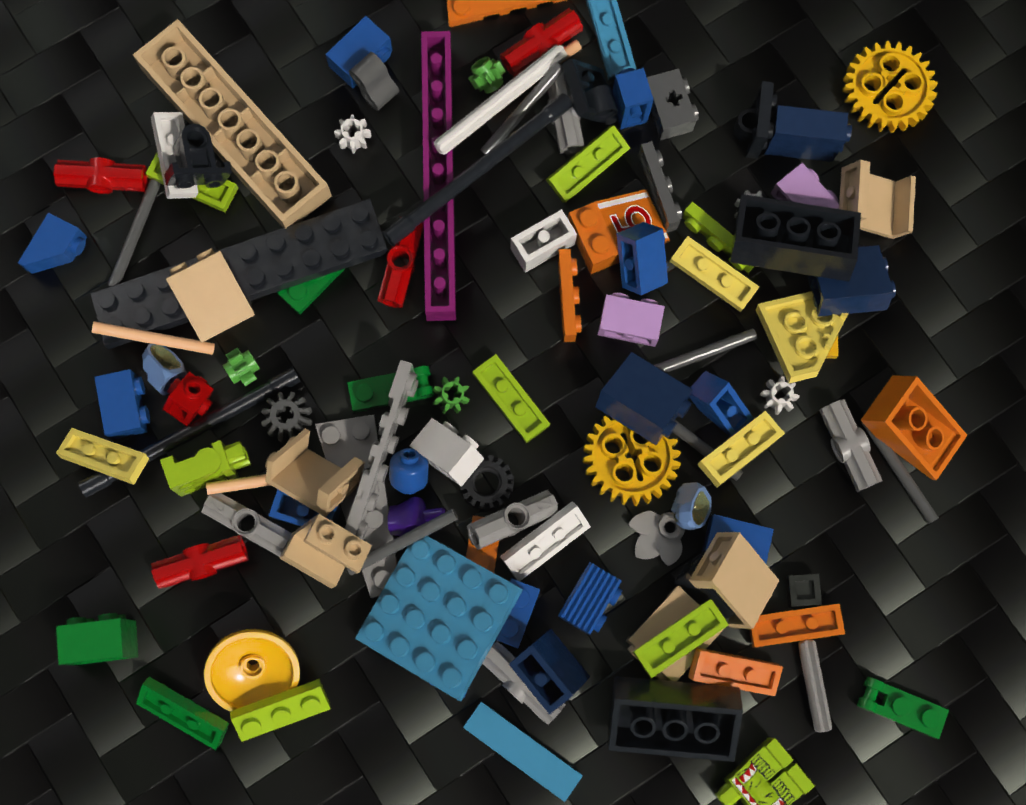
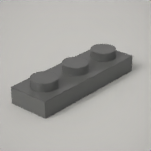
[638,141,682,233]

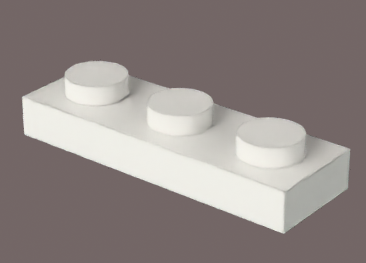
[151,112,199,199]
[500,501,591,581]

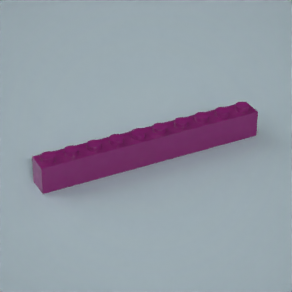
[421,31,456,321]

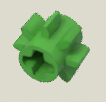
[469,57,506,93]
[223,347,260,386]
[433,377,470,414]

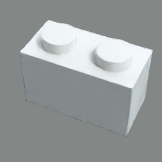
[510,209,577,273]
[409,418,484,487]

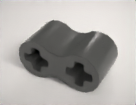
[349,52,399,111]

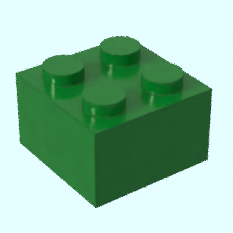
[56,613,139,665]

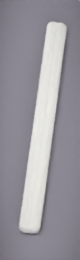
[433,45,567,154]

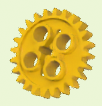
[842,41,938,133]
[583,416,681,506]

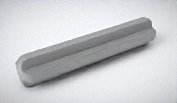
[798,639,832,732]

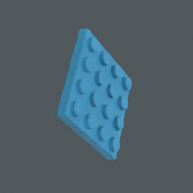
[355,536,523,701]

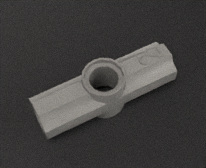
[547,64,584,155]
[819,399,882,492]
[466,490,558,550]
[201,493,292,557]
[482,641,566,725]

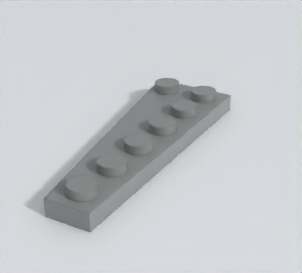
[345,360,419,540]
[315,415,397,598]

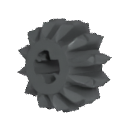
[261,392,313,443]

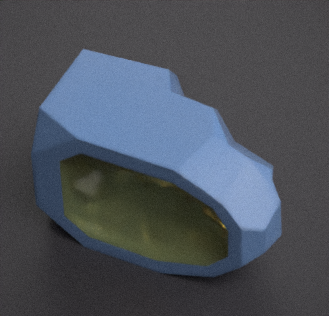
[142,344,187,395]
[671,482,711,530]

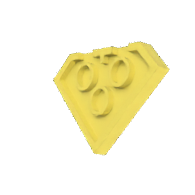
[756,291,848,383]

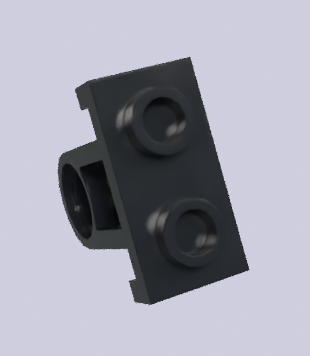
[164,124,232,189]

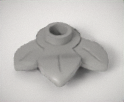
[629,511,685,566]

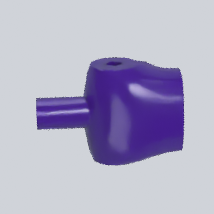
[388,497,445,536]

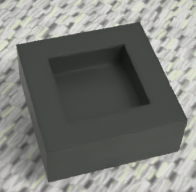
[786,574,822,607]

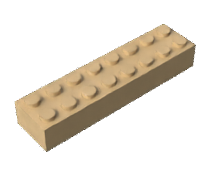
[133,19,332,229]

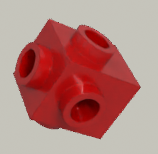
[163,372,214,427]

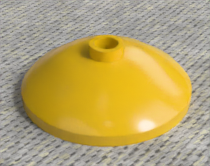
[204,629,300,711]

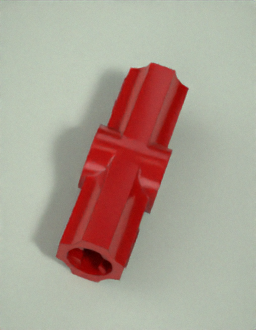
[500,8,583,76]
[53,157,148,194]
[377,217,424,308]
[151,535,249,589]

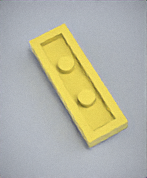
[670,236,759,312]
[697,411,785,487]
[56,428,149,485]

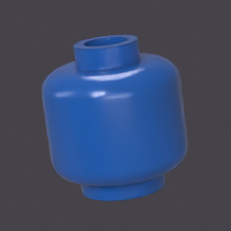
[389,448,429,494]

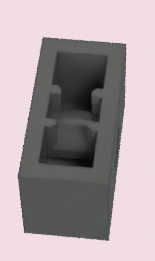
[647,69,699,140]

